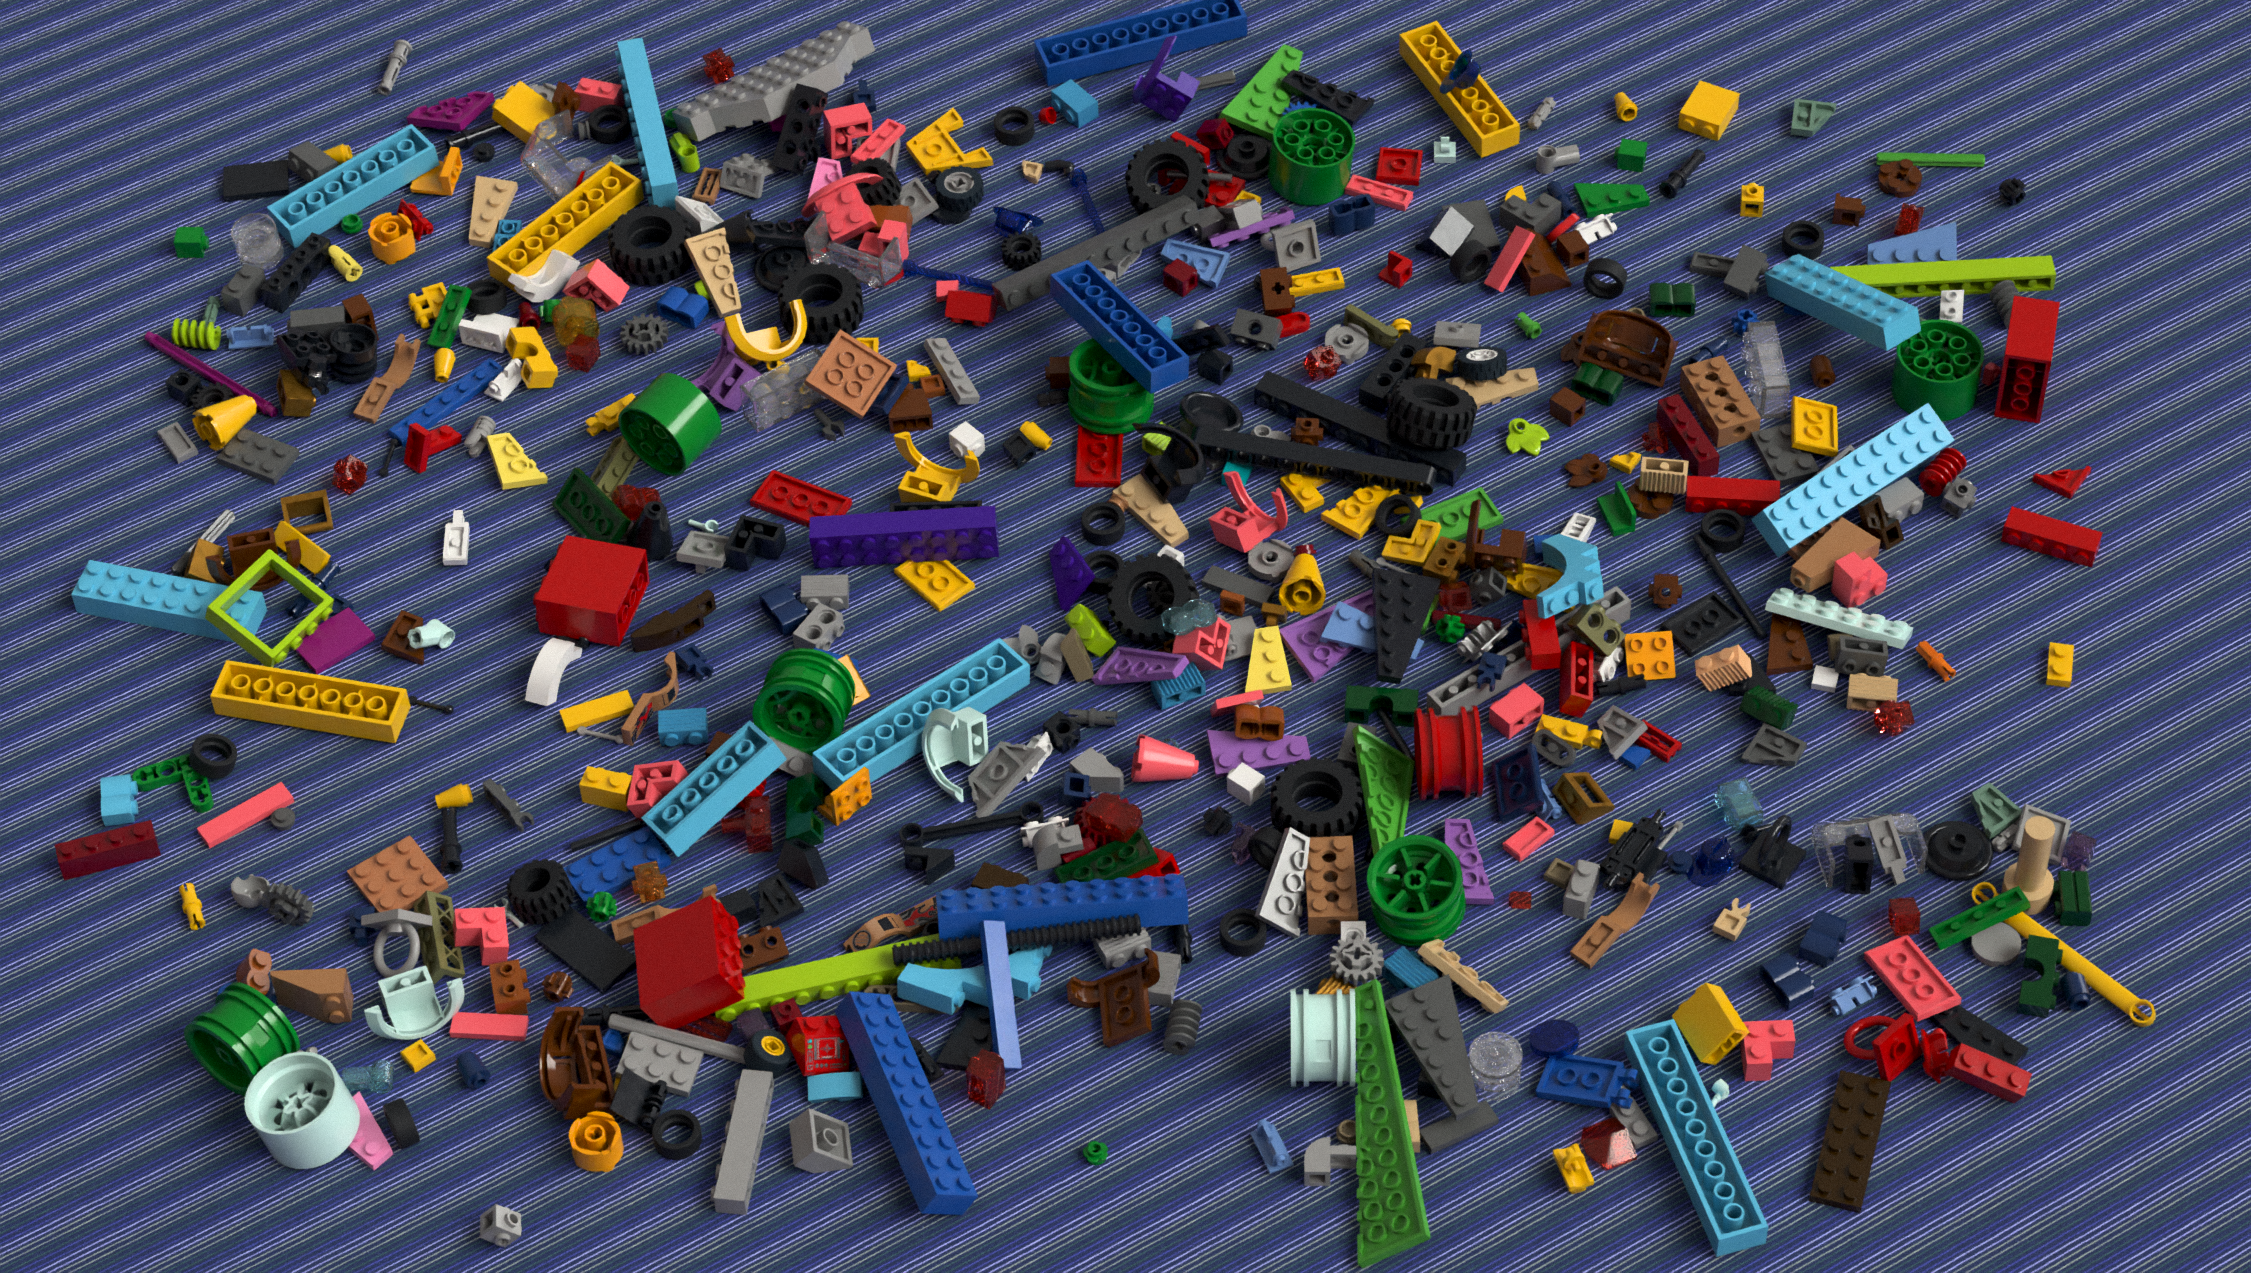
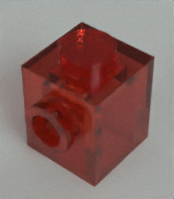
[565,333,601,373]
[1438,581,1472,613]

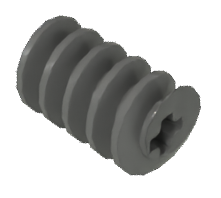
[1989,280,2021,328]
[1163,999,1203,1056]

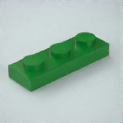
[427,284,472,349]

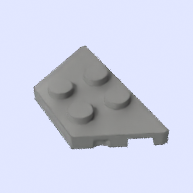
[968,741,1046,818]

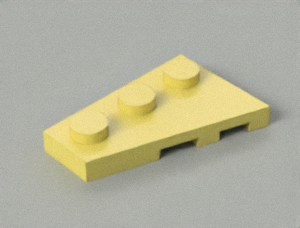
[487,433,548,490]
[1245,626,1292,694]

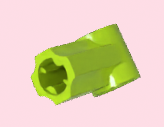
[669,132,700,173]

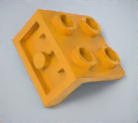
[410,147,463,196]
[1621,631,1676,681]
[817,767,872,826]

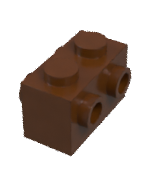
[738,925,789,975]

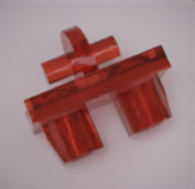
[1894,203,1925,236]

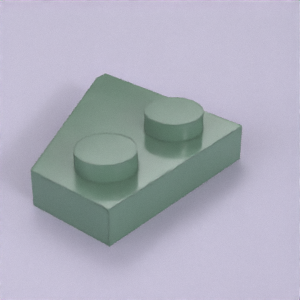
[1790,99,1836,137]
[1970,782,2022,839]

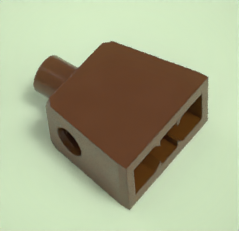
[889,383,933,434]

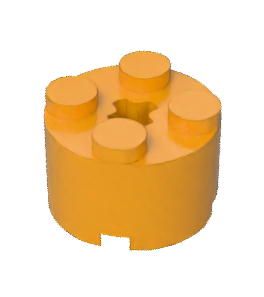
[368,213,416,265]
[569,1111,624,1172]

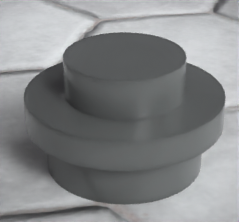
[271,808,296,831]

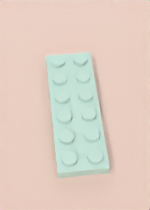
[1765,588,1914,649]

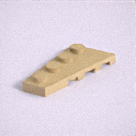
[1112,474,1189,548]

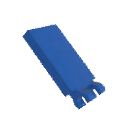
[1535,1052,1641,1109]

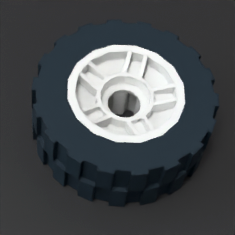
[1457,346,1508,381]

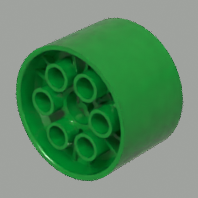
[1268,108,1356,205]
[1891,319,1984,421]
[618,373,722,476]

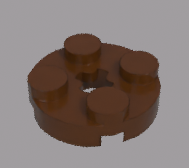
[1878,159,1922,198]
[1627,477,1673,519]

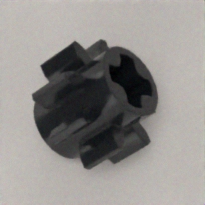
[1999,178,2026,205]
[1203,806,1233,837]

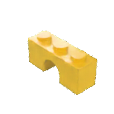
[505,327,558,389]

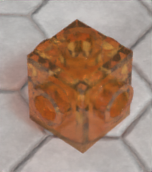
[631,861,668,903]

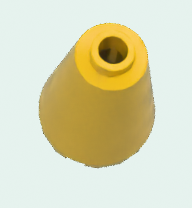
[192,395,257,451]
[1279,554,1326,615]

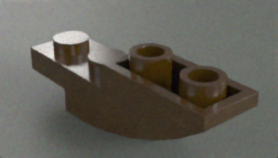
[630,589,716,653]

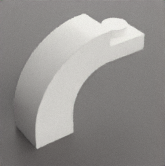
[508,249,580,302]
[525,638,582,706]

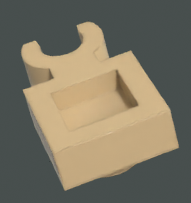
[1713,898,1751,941]

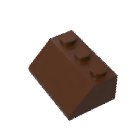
[1507,228,1572,297]

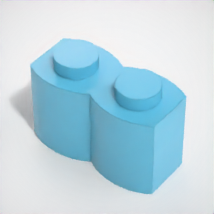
[100,774,138,826]

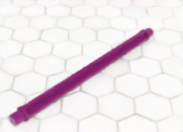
[144,332,278,417]

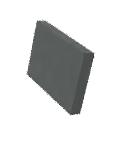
[1442,199,1500,252]

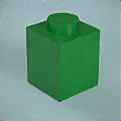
[1614,138,1648,173]
[174,227,209,258]

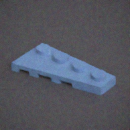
[1867,222,1957,265]
[1319,601,1424,664]

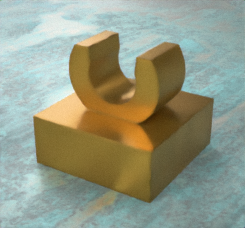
[1261,602,1288,627]

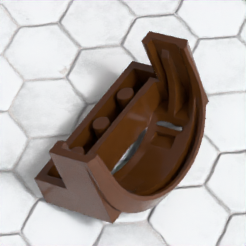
[1577,310,1679,388]
[539,1007,615,1119]

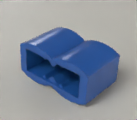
[656,286,709,329]

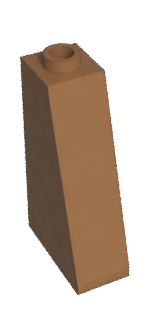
[1790,517,1881,593]

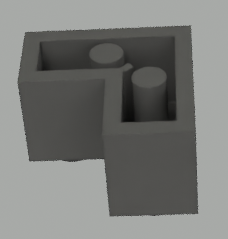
[1499,192,1562,236]

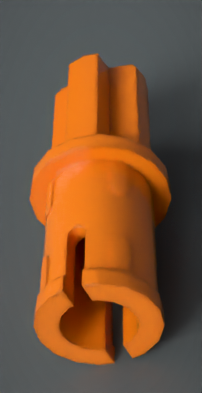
[1916,641,1956,682]

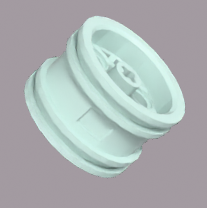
[1291,989,1356,1087]

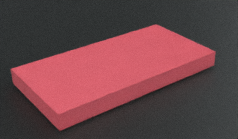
[1864,935,1961,1022]

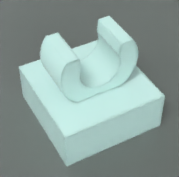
[1434,137,1456,163]

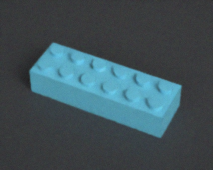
[641,720,787,857]

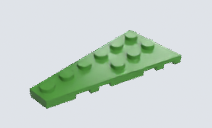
[1218,44,1303,141]
[1352,725,1415,856]

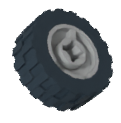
[935,166,984,212]

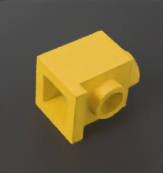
[1740,183,1764,217]

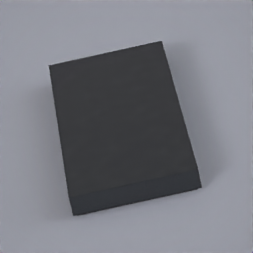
[534,906,636,994]

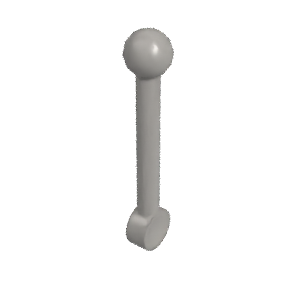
[1376,557,1418,575]
[577,726,623,744]
[1657,821,1683,849]

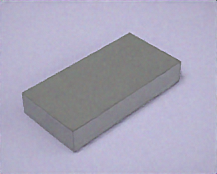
[157,422,199,464]

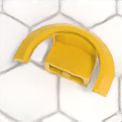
[724,299,807,366]
[894,432,980,503]

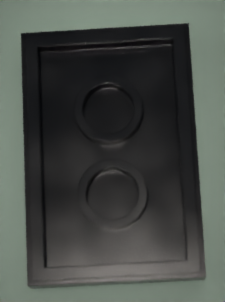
[223,159,289,202]
[1660,591,1745,658]

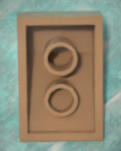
[270,968,354,1023]

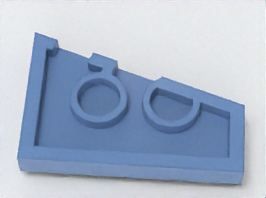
[1161,239,1230,289]

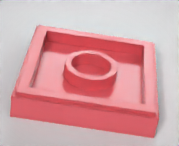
[1210,690,1264,718]

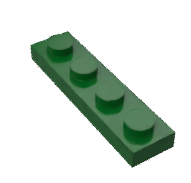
[1928,886,2031,951]

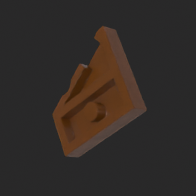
[552,81,581,135]
[381,610,424,666]

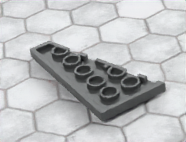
[1384,974,1479,1121]

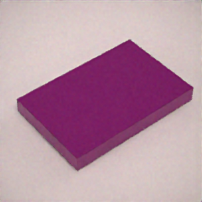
[294,607,375,675]

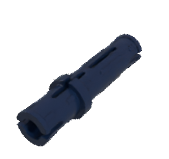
[285,561,341,619]

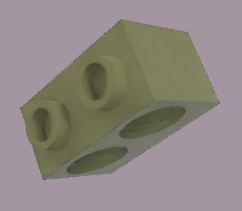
[1567,603,1626,657]

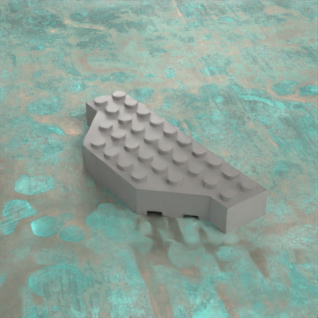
[672,21,875,142]

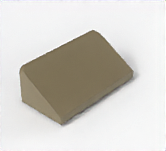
[1060,628,1094,682]

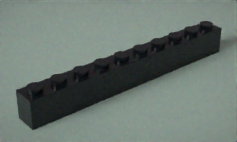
[1254,371,1467,487]

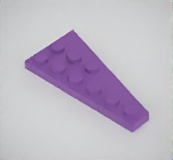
[1279,589,1373,683]

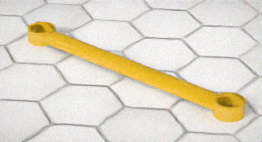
[1972,882,2156,1027]

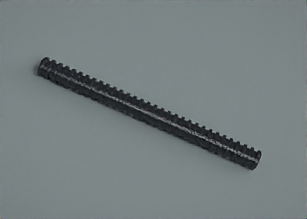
[892,913,1142,967]

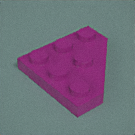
[406,91,495,132]

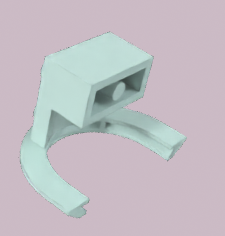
[922,707,989,803]
[364,965,465,1040]

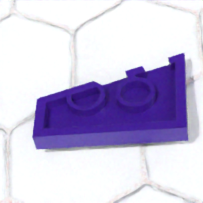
[1049,536,1096,611]

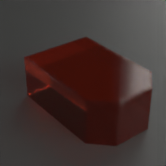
[1509,891,1531,909]

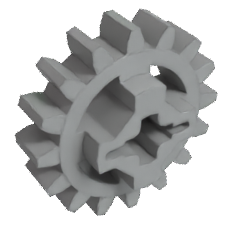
[1329,935,1384,986]

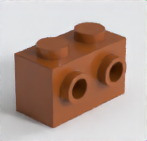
[489,959,531,1015]

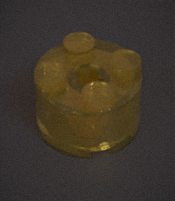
[551,296,600,348]

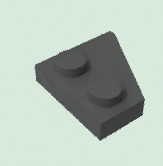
[1741,722,1807,766]

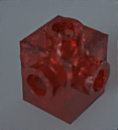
[702,47,735,84]
[1302,345,1342,381]
[331,454,368,495]
[1874,700,1915,736]

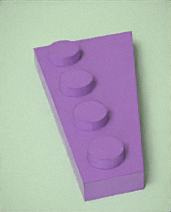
[1207,206,1295,249]
[1092,646,1189,685]
[1207,730,1310,778]
[1444,819,1494,905]

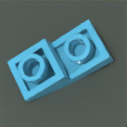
[807,1072,863,1103]

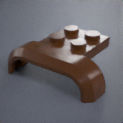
[1067,948,1160,1048]

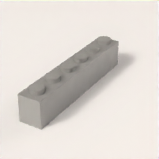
[710,1069,775,1215]

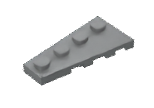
[1254,827,1310,938]

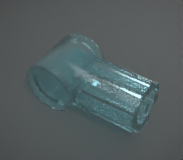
[342,1060,394,1094]

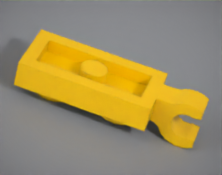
[585,393,636,436]
[1535,714,1603,750]

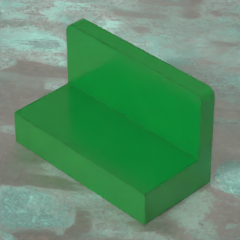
[1597,481,1636,537]

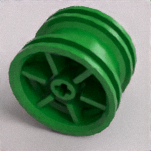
[1367,835,1466,948]

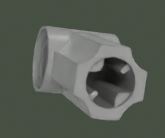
[1536,144,1580,174]

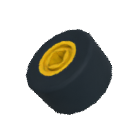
[743,1029,793,1078]

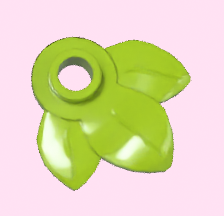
[1506,418,1550,456]

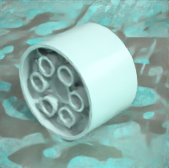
[245,1052,360,1169]

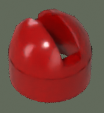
[1038,107,1057,125]

